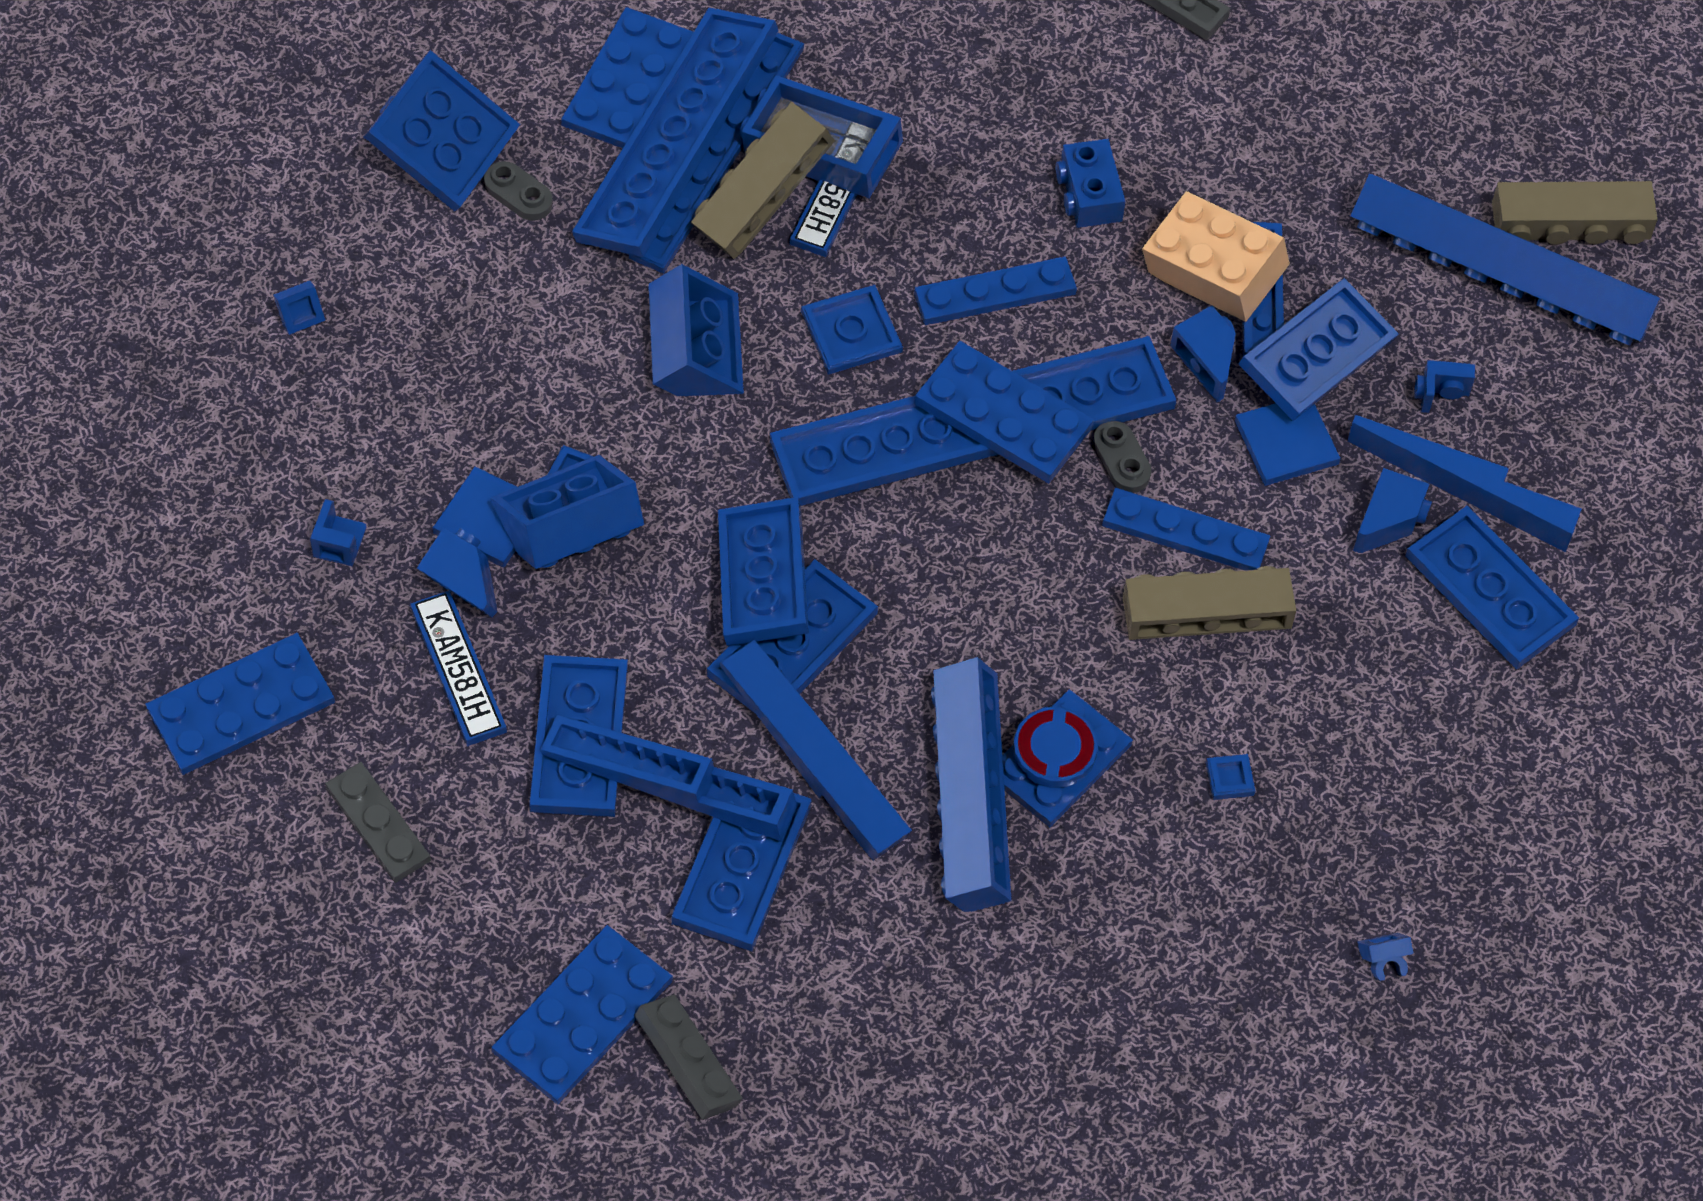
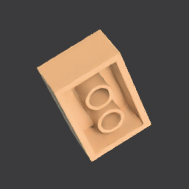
[1142,191,1290,322]

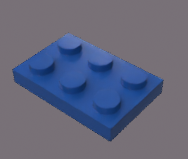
[1002,689,1133,828]

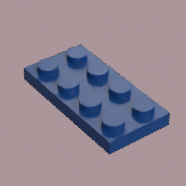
[561,7,694,148]
[1238,278,1399,421]
[914,341,1094,484]
[718,497,809,646]
[1405,506,1579,670]
[707,559,878,714]
[145,633,335,775]
[530,655,628,817]
[671,793,812,952]
[491,925,673,1105]

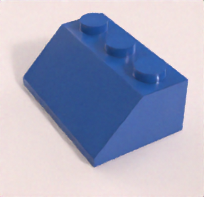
[649,264,744,396]
[491,455,644,569]

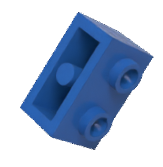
[1056,139,1126,228]

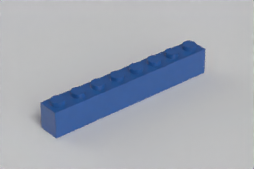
[1351,173,1662,346]

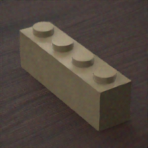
[691,101,835,259]
[1492,181,1658,244]
[1123,566,1296,640]

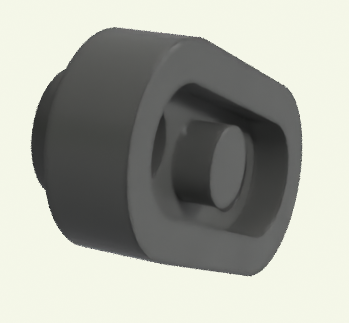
[484,161,553,221]
[1093,421,1151,493]

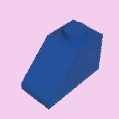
[1170,305,1236,402]
[1353,468,1432,553]
[417,527,498,618]

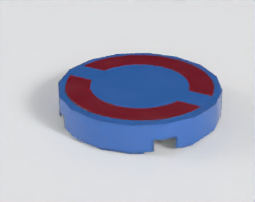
[1013,707,1098,788]

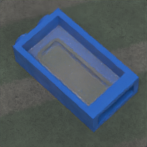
[740,75,903,198]

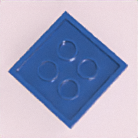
[364,50,521,211]

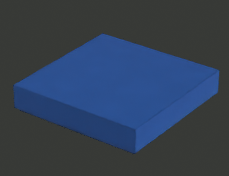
[801,285,903,375]
[1235,403,1340,486]
[433,466,517,568]

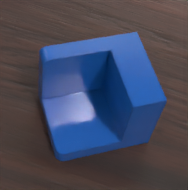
[310,499,367,566]

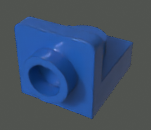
[1414,360,1475,413]

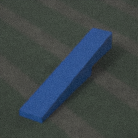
[1348,415,1582,552]
[720,640,912,861]
[540,715,797,842]

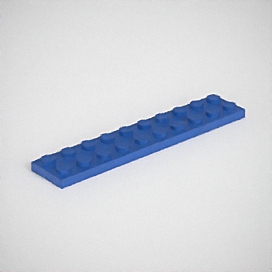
[770,336,1177,506]

